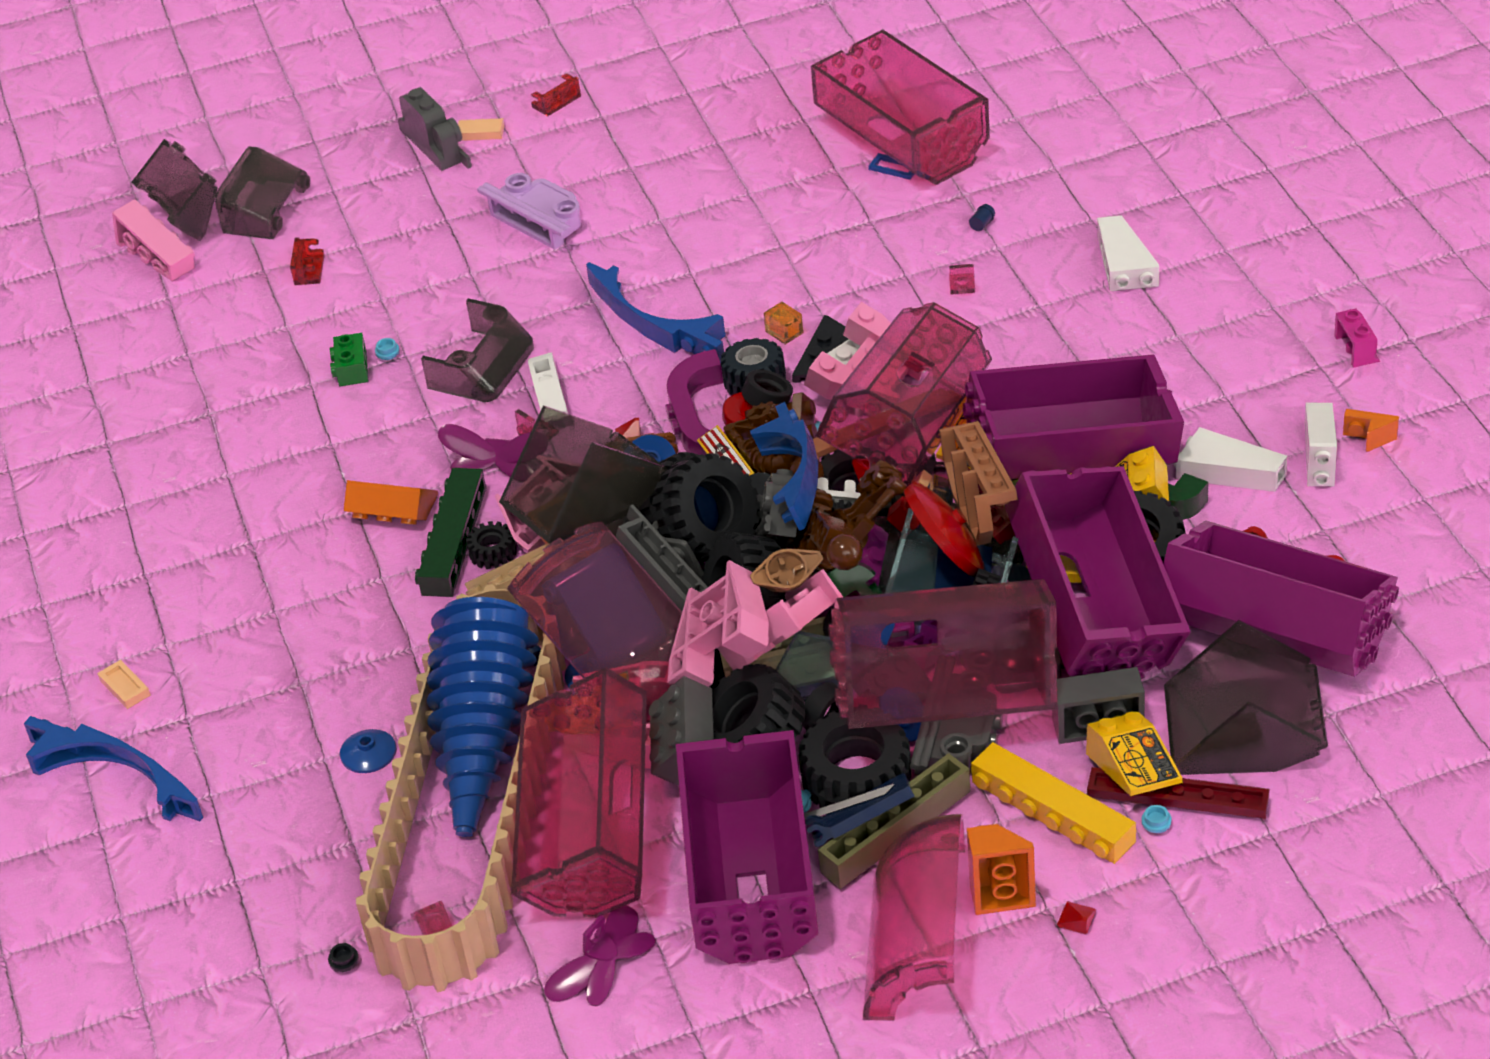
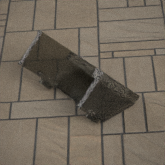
[421,298,534,402]

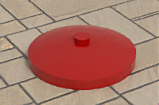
[904,481,985,576]

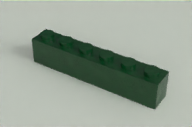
[415,468,486,597]

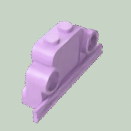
[477,173,581,250]

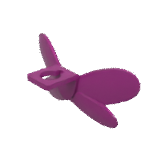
[438,424,547,481]
[544,905,656,1006]

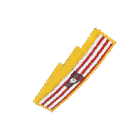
[697,425,755,476]

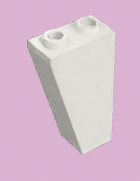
[1097,215,1159,291]
[1305,403,1337,486]
[1173,427,1287,492]

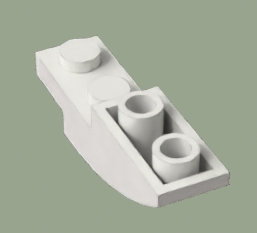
[528,352,568,421]

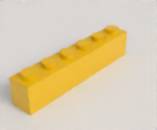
[971,742,1136,864]

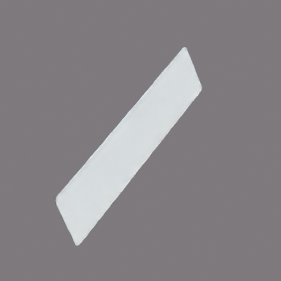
[804,784,894,819]

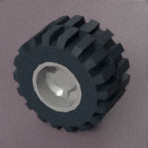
[721,338,786,395]

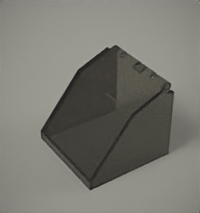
[499,405,667,546]
[1164,620,1328,775]

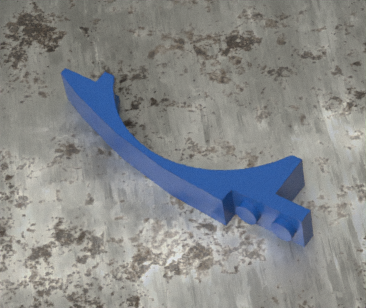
[586,262,726,363]
[750,402,818,531]
[24,716,203,821]

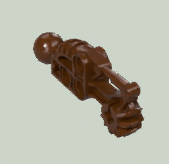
[723,402,824,478]
[809,460,906,577]
[791,488,863,572]

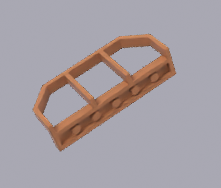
[939,421,1018,546]

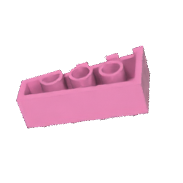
[112,199,195,281]

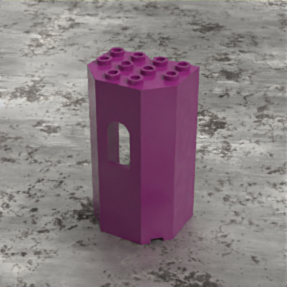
[963,354,1184,481]
[1004,466,1191,679]
[1163,521,1399,677]
[676,730,818,964]

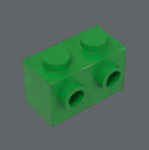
[330,333,369,387]

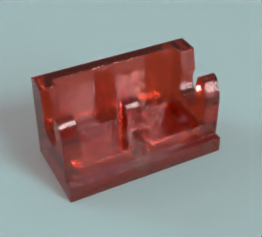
[531,73,581,116]
[290,237,325,285]

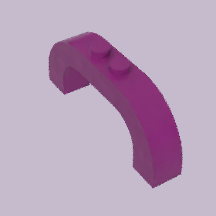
[665,349,749,456]

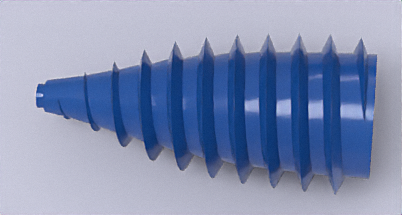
[427,597,539,837]

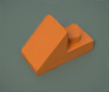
[1343,409,1399,452]

